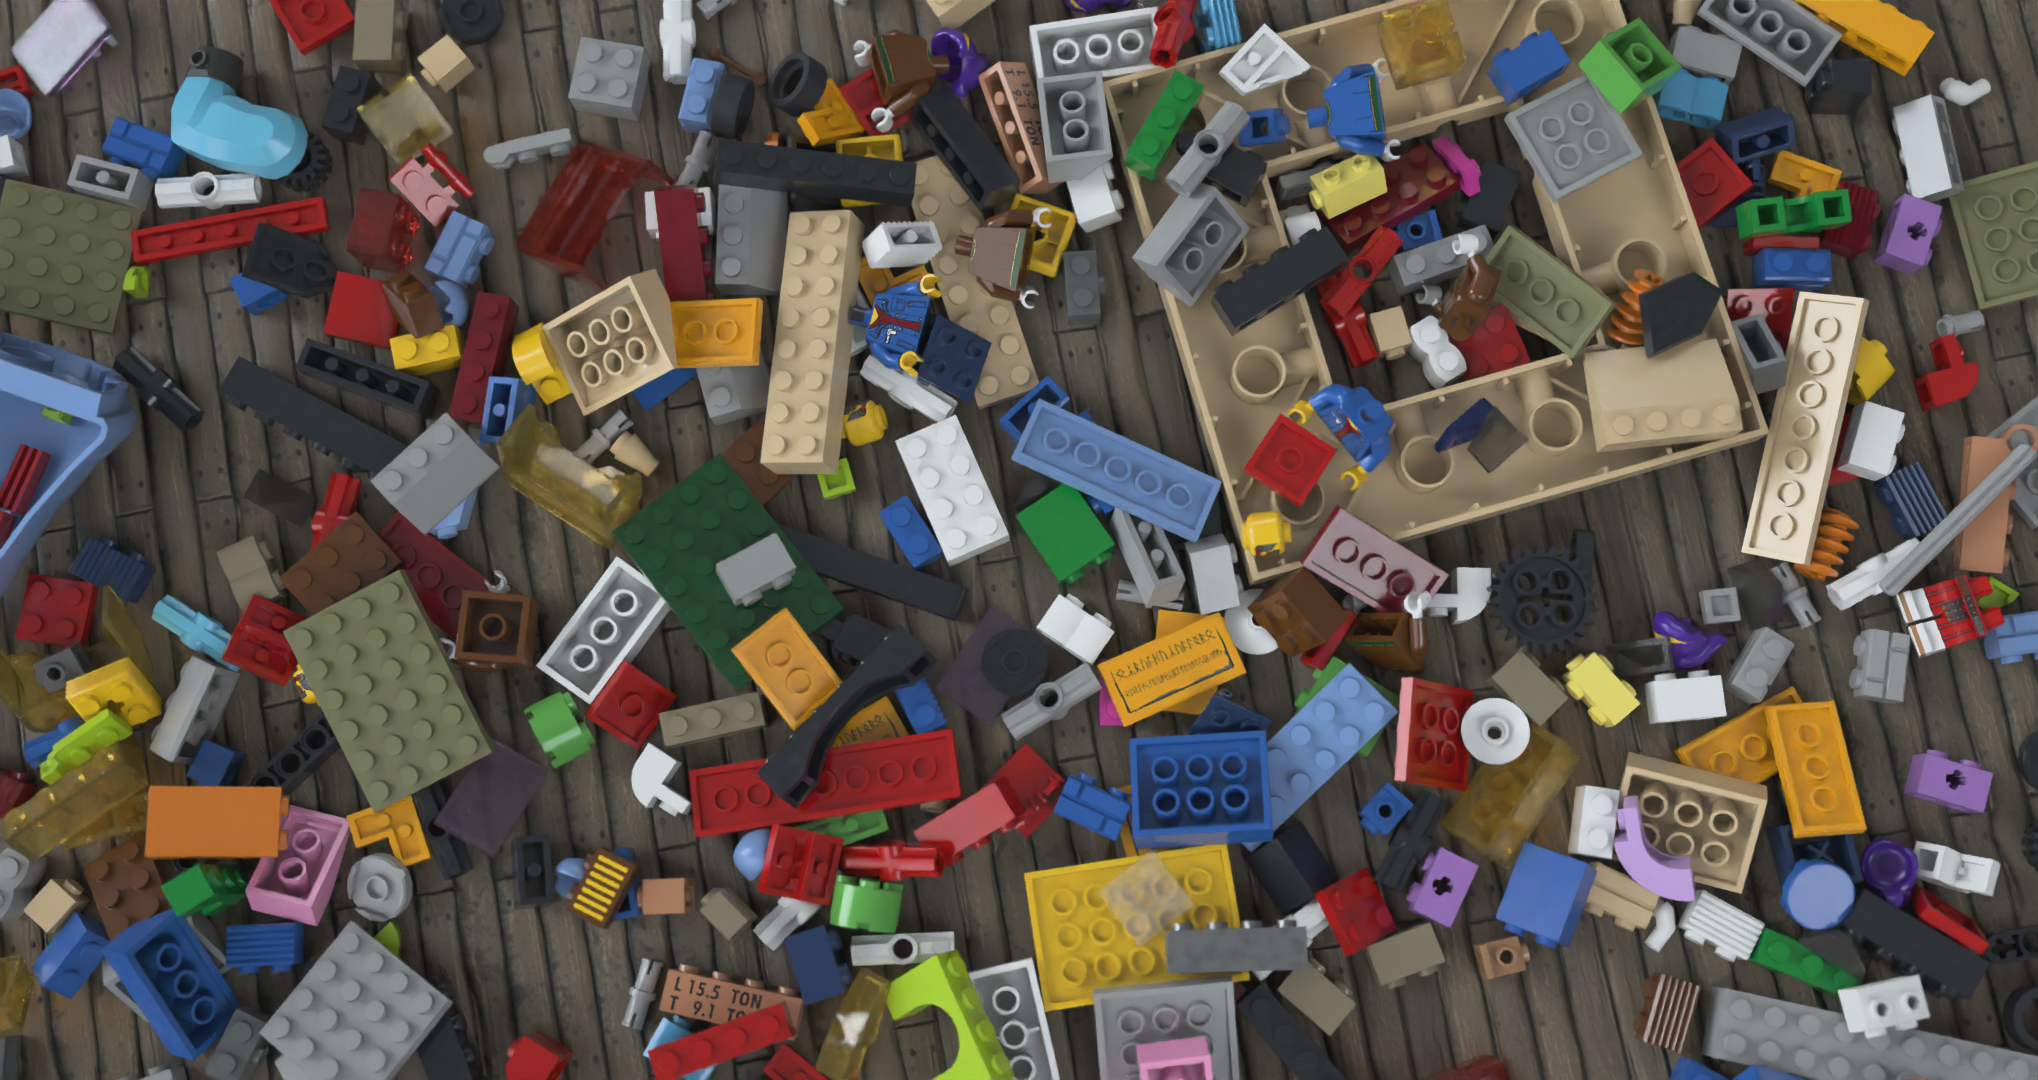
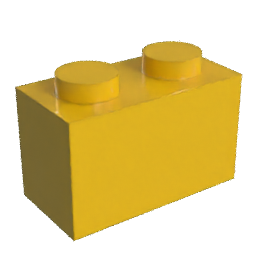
[389,324,466,377]

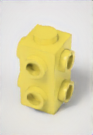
[1309,154,1387,219]
[1562,652,1640,728]

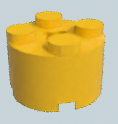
[1847,336,1895,406]

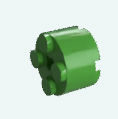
[523,691,596,769]
[830,875,904,933]

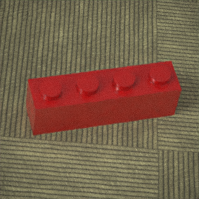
[648,1001,797,1080]

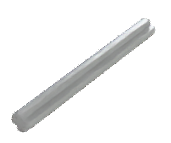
[1879,444,2037,596]

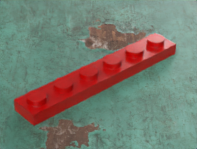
[130,196,331,265]

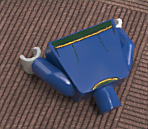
[1307,58,1401,162]

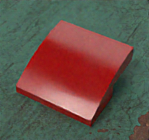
[838,68,914,137]
[323,271,401,350]
[220,594,307,687]
[757,823,844,906]

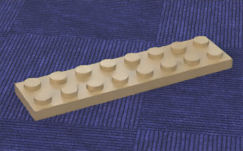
[911,155,1039,409]
[1741,291,1869,566]

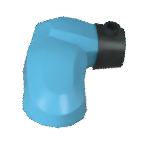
[171,46,308,180]

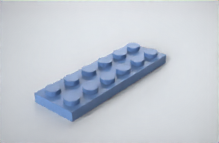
[1011,398,1222,543]
[1242,662,1398,853]

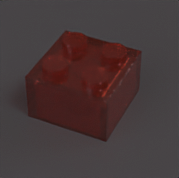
[346,187,420,273]

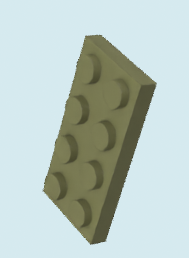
[1485,225,1617,359]

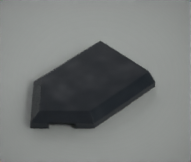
[241,221,342,299]
[1638,271,1724,358]

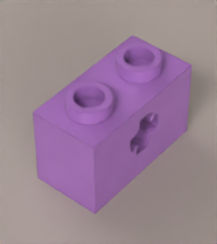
[1873,193,1943,275]
[1904,750,1993,814]
[1406,847,1478,928]

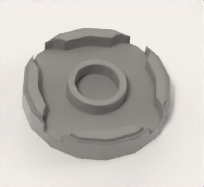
[347,853,412,922]

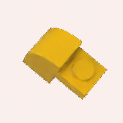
[512,322,572,405]

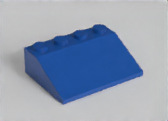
[1129,730,1274,849]

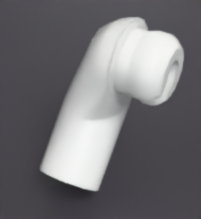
[1939,78,1991,106]

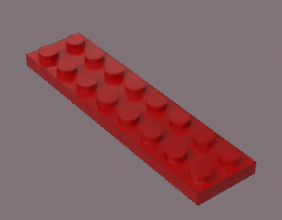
[688,729,963,839]

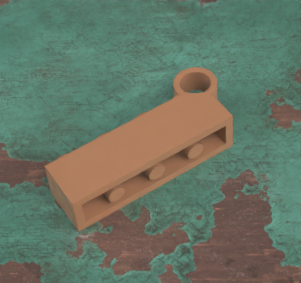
[1952,424,2038,574]

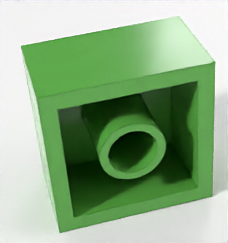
[1578,18,1682,114]

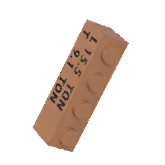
[978,61,1065,194]
[659,963,805,1041]

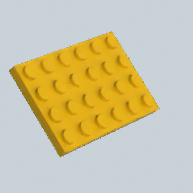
[1024,844,1250,1012]

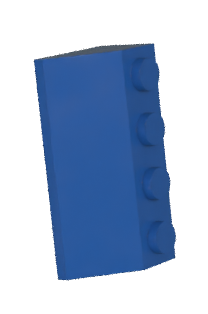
[101,908,242,1060]

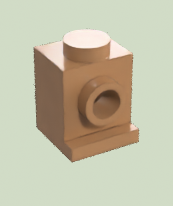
[1473,935,1530,980]

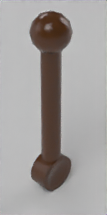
[708,47,767,88]

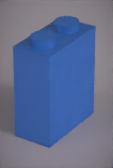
[1495,841,1597,949]

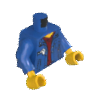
[850,273,943,377]
[1288,383,1394,490]

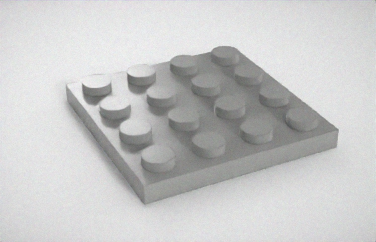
[259,920,453,1080]
[1093,976,1240,1080]

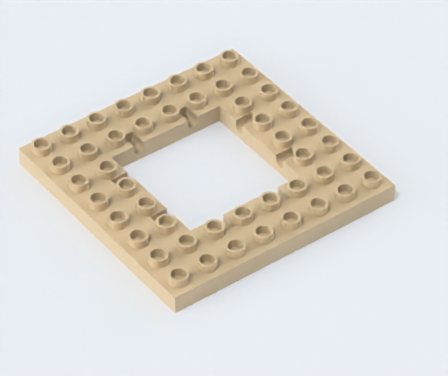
[1103,0,1769,586]

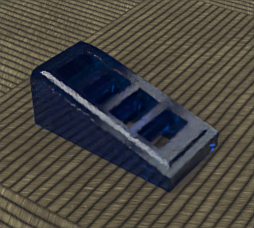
[1434,398,1502,453]

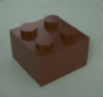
[1247,566,1349,658]
[454,590,540,668]

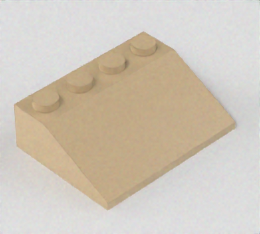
[541,269,678,416]
[1582,339,1743,452]
[1610,752,1768,894]

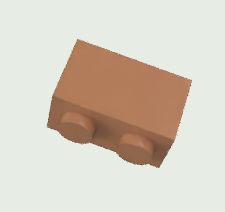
[637,878,695,915]

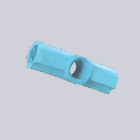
[151,594,240,672]

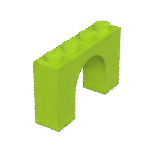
[880,949,1015,1080]

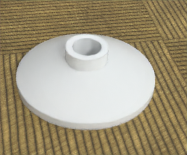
[1224,589,1278,655]
[1461,698,1530,765]

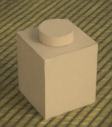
[417,34,475,93]
[1366,306,1413,360]
[23,878,90,933]

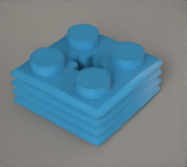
[1195,0,1242,54]

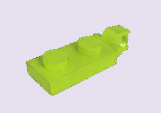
[39,708,133,785]

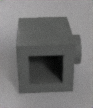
[32,640,96,694]

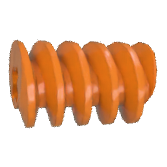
[1605,269,1666,345]
[1793,507,1859,582]

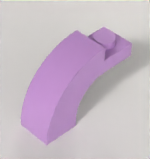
[1614,795,1695,901]

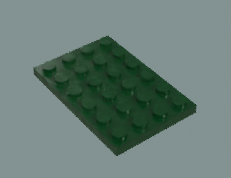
[611,453,844,692]

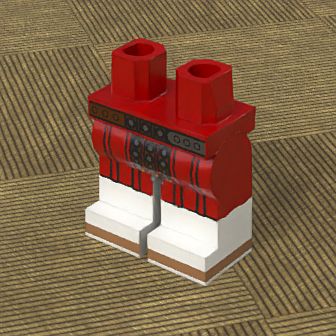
[1896,575,2005,658]

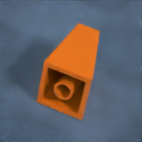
[145,786,290,859]

